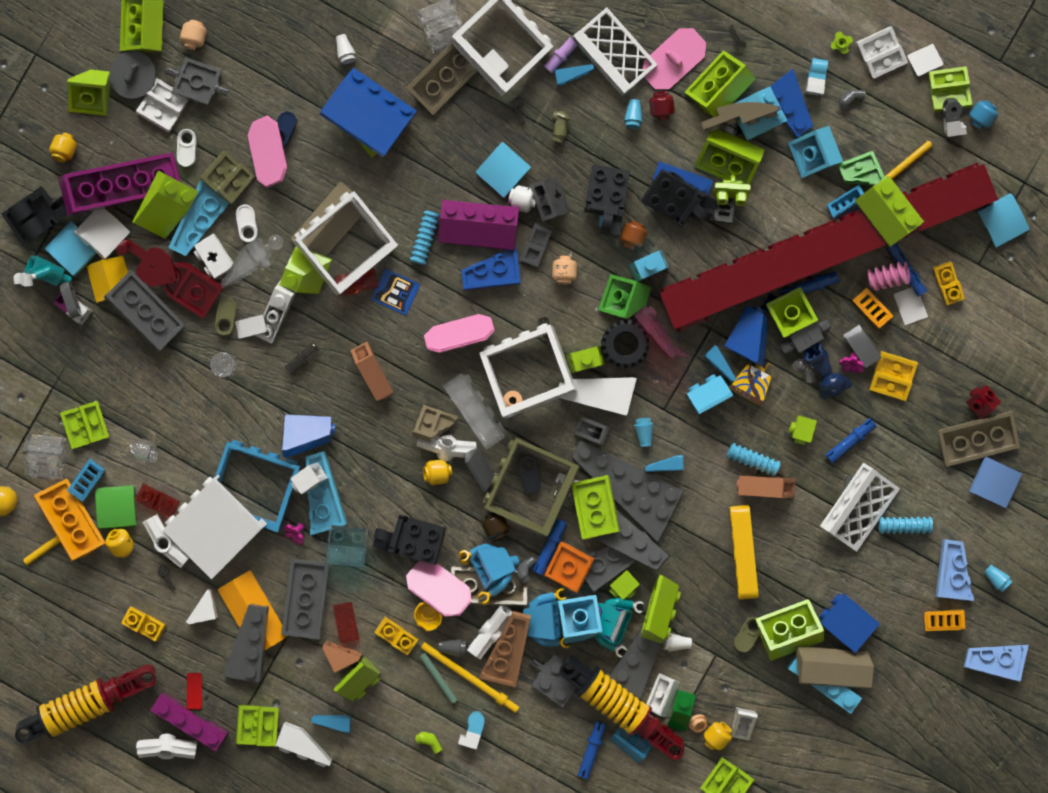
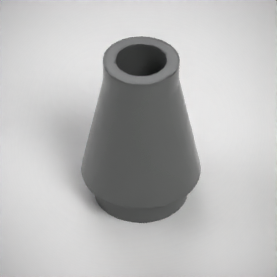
[439,639,468,658]

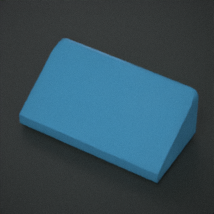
[610,727,653,763]

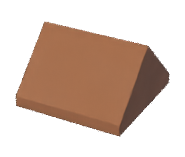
[322,641,362,673]

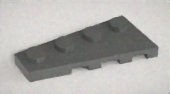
[223,603,269,683]

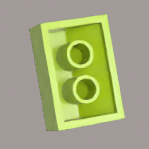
[120,0,164,52]
[685,50,756,118]
[694,129,765,185]
[855,175,924,247]
[640,575,681,643]
[755,599,824,661]

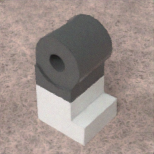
[943,97,967,137]

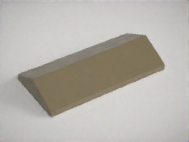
[406,35,484,115]
[291,181,370,256]
[937,411,1020,467]
[451,567,527,606]
[796,646,874,689]

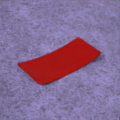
[186,673,202,709]

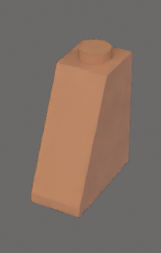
[350,342,393,401]
[737,476,796,498]

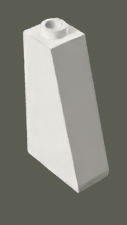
[559,377,637,416]

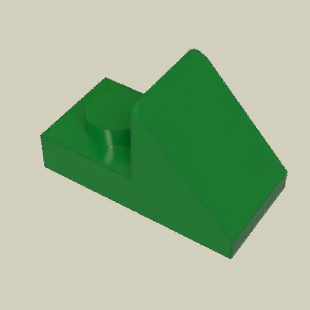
[667,689,696,731]

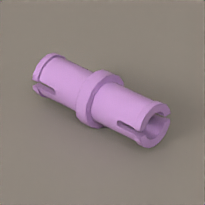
[544,37,578,74]

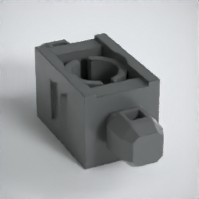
[780,320,831,354]

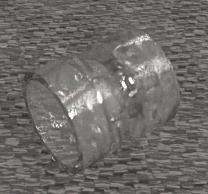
[210,352,238,377]

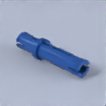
[886,243,928,297]
[781,271,840,295]
[825,418,877,463]
[533,518,568,575]
[577,721,607,779]

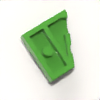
[837,151,885,185]

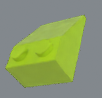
[132,171,198,239]
[333,656,381,701]

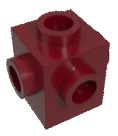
[966,385,1001,419]

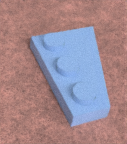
[935,539,974,601]
[963,645,1029,682]

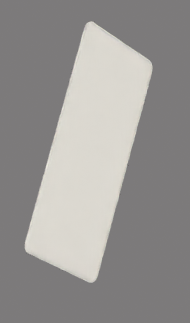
[235,315,267,338]

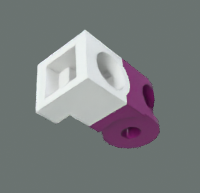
[53,292,93,325]

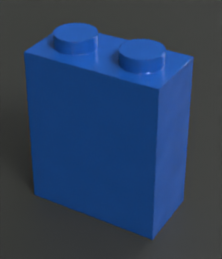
[819,592,880,653]

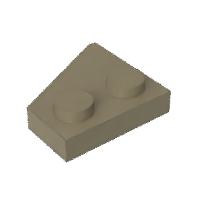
[412,405,458,442]

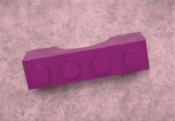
[150,692,228,751]

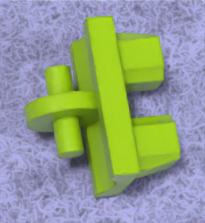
[714,175,750,206]

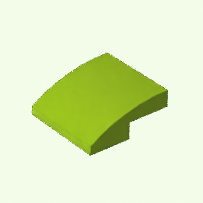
[928,66,973,112]
[59,401,109,450]
[235,705,279,747]
[700,757,755,793]

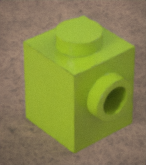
[789,415,817,445]
[609,569,640,600]

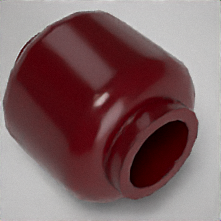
[649,91,675,121]

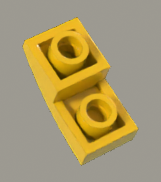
[932,261,965,305]
[121,606,167,642]
[374,616,418,656]

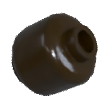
[482,512,510,542]

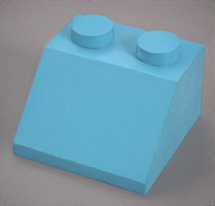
[737,87,787,140]
[788,126,843,178]
[686,374,733,414]
[558,595,603,644]

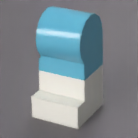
[805,58,828,96]
[458,711,485,749]

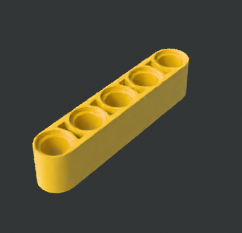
[729,505,759,600]

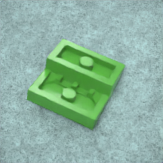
[95,485,137,529]

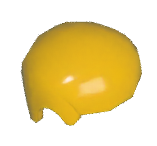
[0,486,18,517]
[414,601,443,631]

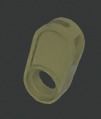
[215,298,237,335]
[734,617,760,652]

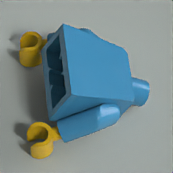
[459,544,519,605]
[523,589,570,648]

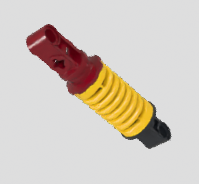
[560,656,685,760]
[15,664,156,743]

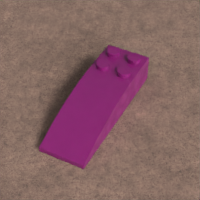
[58,152,180,216]

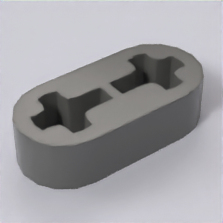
[60,281,82,319]

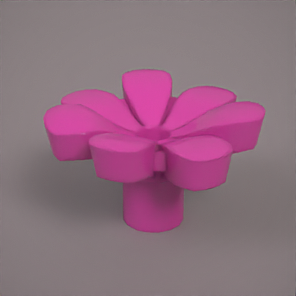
[839,352,864,373]
[283,523,305,545]

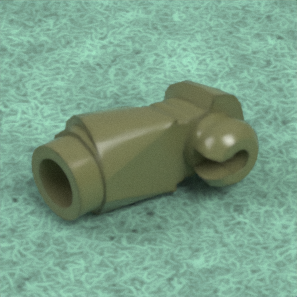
[552,111,570,143]

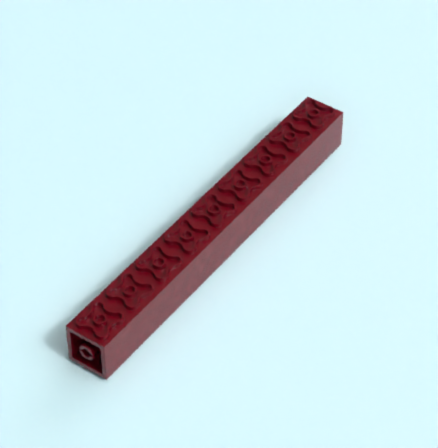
[658,162,998,332]

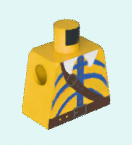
[729,360,771,406]

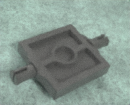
[165,57,229,107]
[529,654,584,708]

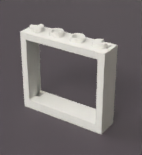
[449,0,554,96]
[293,191,398,295]
[479,324,577,419]

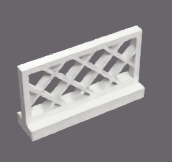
[572,7,658,96]
[820,463,900,552]

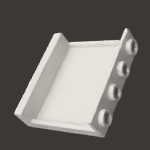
[163,475,267,579]

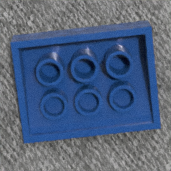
[319,68,417,157]

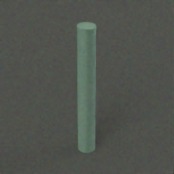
[419,653,458,704]

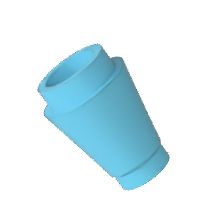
[624,99,643,129]
[634,418,653,447]
[983,564,1013,592]

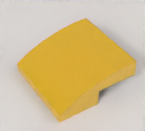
[869,351,918,401]

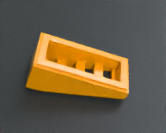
[852,288,893,329]
[924,609,965,631]

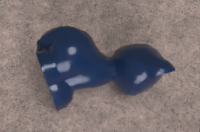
[803,343,852,400]

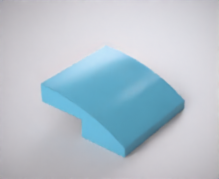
[475,142,531,198]
[977,193,1030,247]
[45,221,97,277]

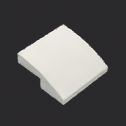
[856,26,908,79]
[136,78,188,133]
[74,209,130,259]

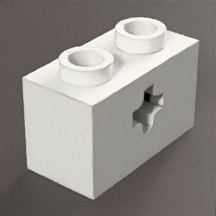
[194,233,236,279]
[290,462,328,494]

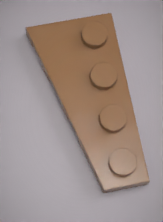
[479,611,531,687]

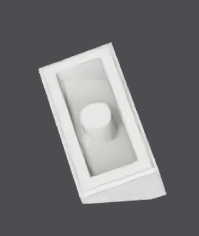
[646,673,680,717]

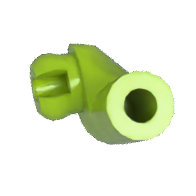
[415,732,443,754]

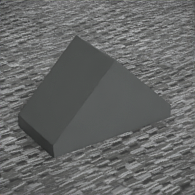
[574,416,610,445]

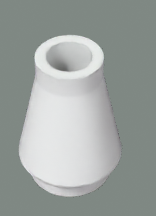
[335,34,356,64]
[663,633,692,652]

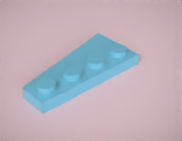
[168,180,229,256]
[306,451,348,535]

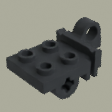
[584,164,630,237]
[641,169,717,227]
[1,186,67,246]
[372,515,447,565]

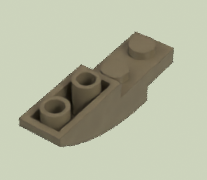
[701,102,781,132]

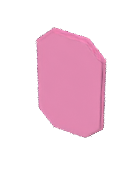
[642,28,706,89]
[247,116,287,188]
[424,314,494,353]
[406,561,472,617]

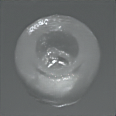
[129,438,159,466]

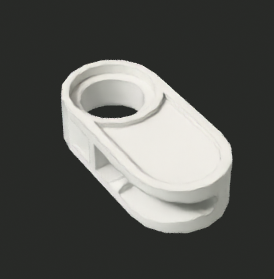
[177,129,197,167]
[236,205,258,243]

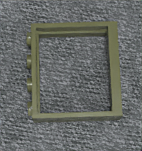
[483,437,579,537]

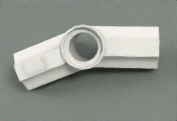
[416,435,476,461]
[143,514,190,568]
[467,605,512,660]
[136,734,197,759]

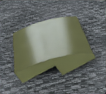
[199,150,255,204]

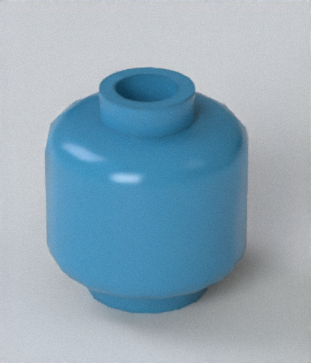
[969,100,998,129]

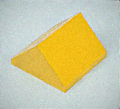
[86,256,128,303]

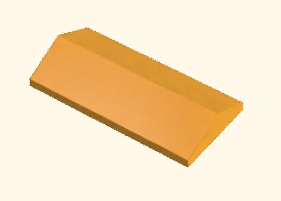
[33,479,106,561]
[217,570,288,650]

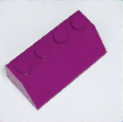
[438,200,519,250]

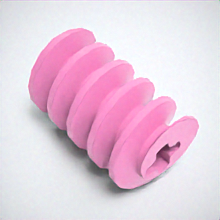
[867,261,910,291]

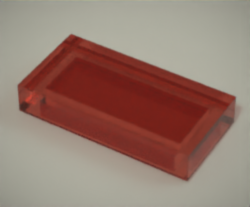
[333,602,359,643]

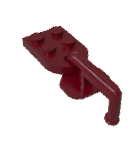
[116,239,224,319]

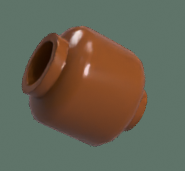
[620,221,648,251]

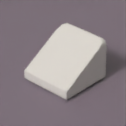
[483,49,509,76]

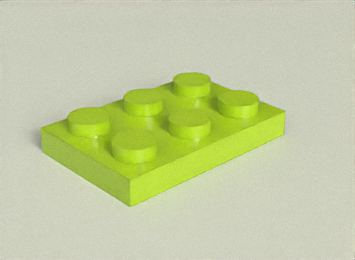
[571,475,620,540]

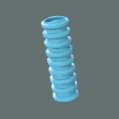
[410,211,440,265]
[727,443,781,477]
[879,517,933,534]

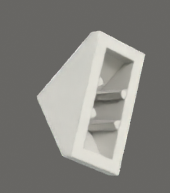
[186,589,218,624]
[731,707,757,740]

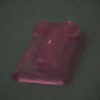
[632,306,690,360]

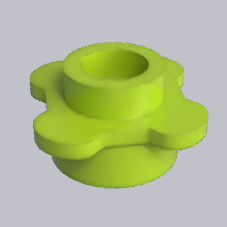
[831,32,853,54]

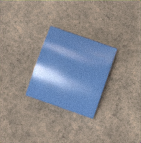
[969,457,1022,508]

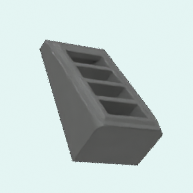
[713,198,735,224]

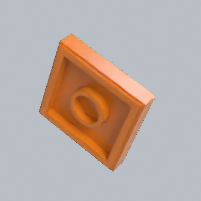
[544,541,595,593]

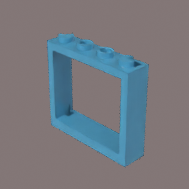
[215,440,301,532]

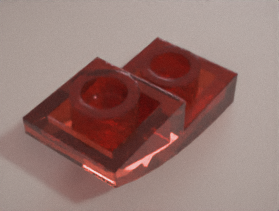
[335,268,379,295]
[135,483,180,518]

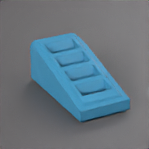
[555,64,594,87]
[827,185,865,219]
[704,345,736,382]
[644,455,684,472]
[67,459,106,502]
[311,715,351,733]

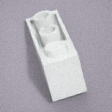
[255,280,296,344]
[275,722,332,767]

